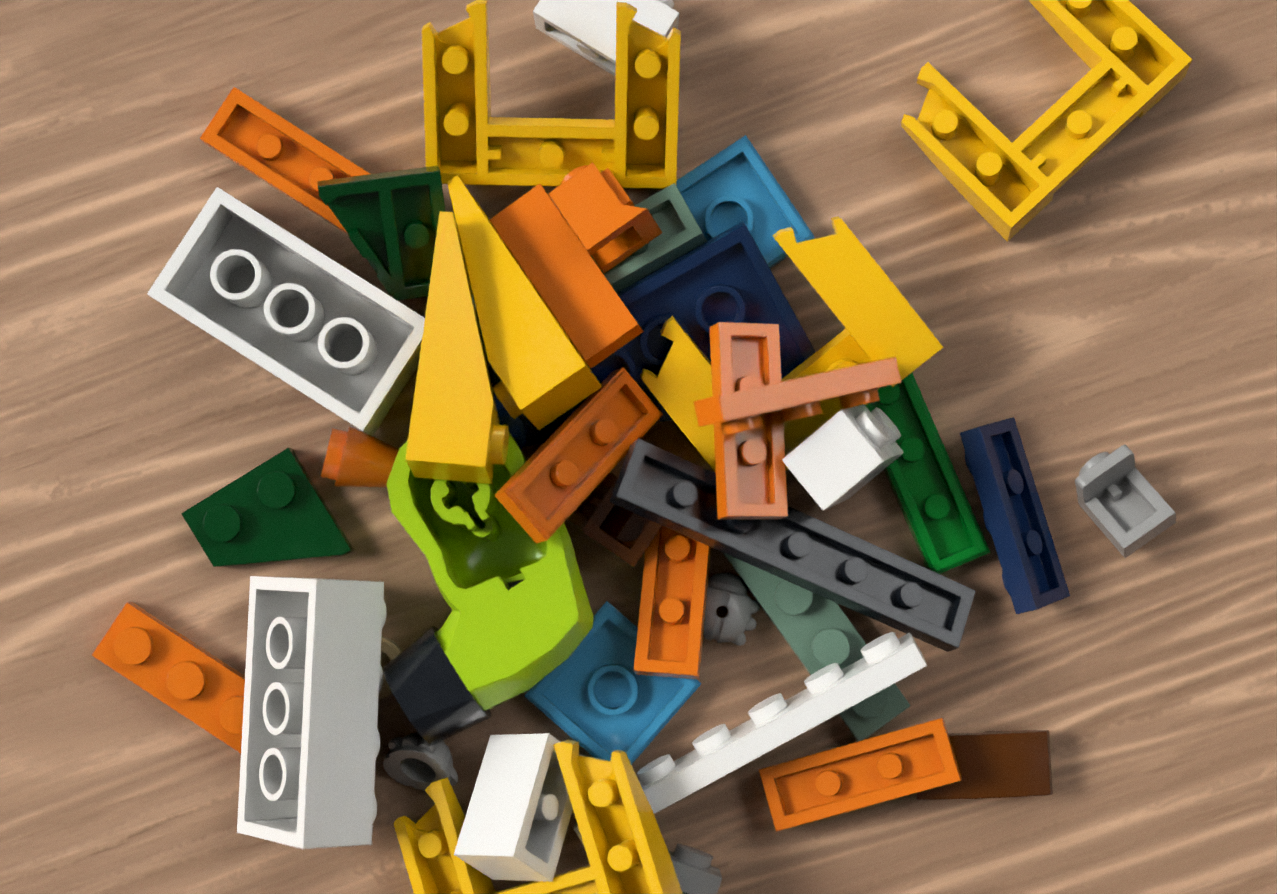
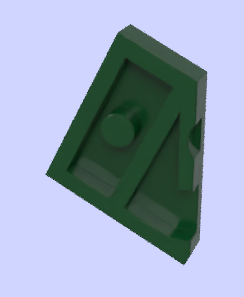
[317,166,446,301]
[181,447,354,567]

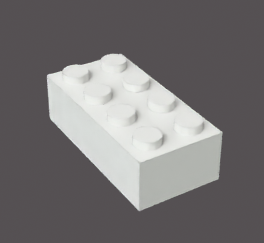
[147,187,425,436]
[237,576,386,849]

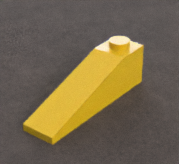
[447,175,602,430]
[405,211,509,484]

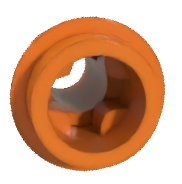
[321,426,399,488]

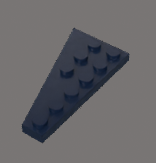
[488,221,816,451]

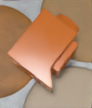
[548,162,663,274]

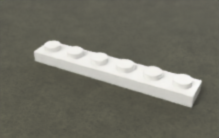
[574,632,927,848]

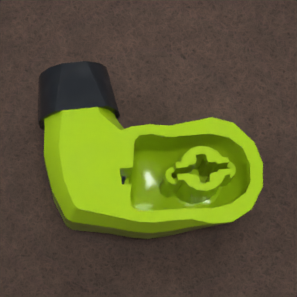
[383,432,594,746]

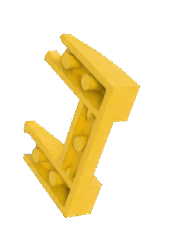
[422,0,681,189]
[901,0,1193,242]
[640,216,944,473]
[393,740,683,894]

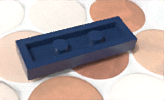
[960,417,1070,614]

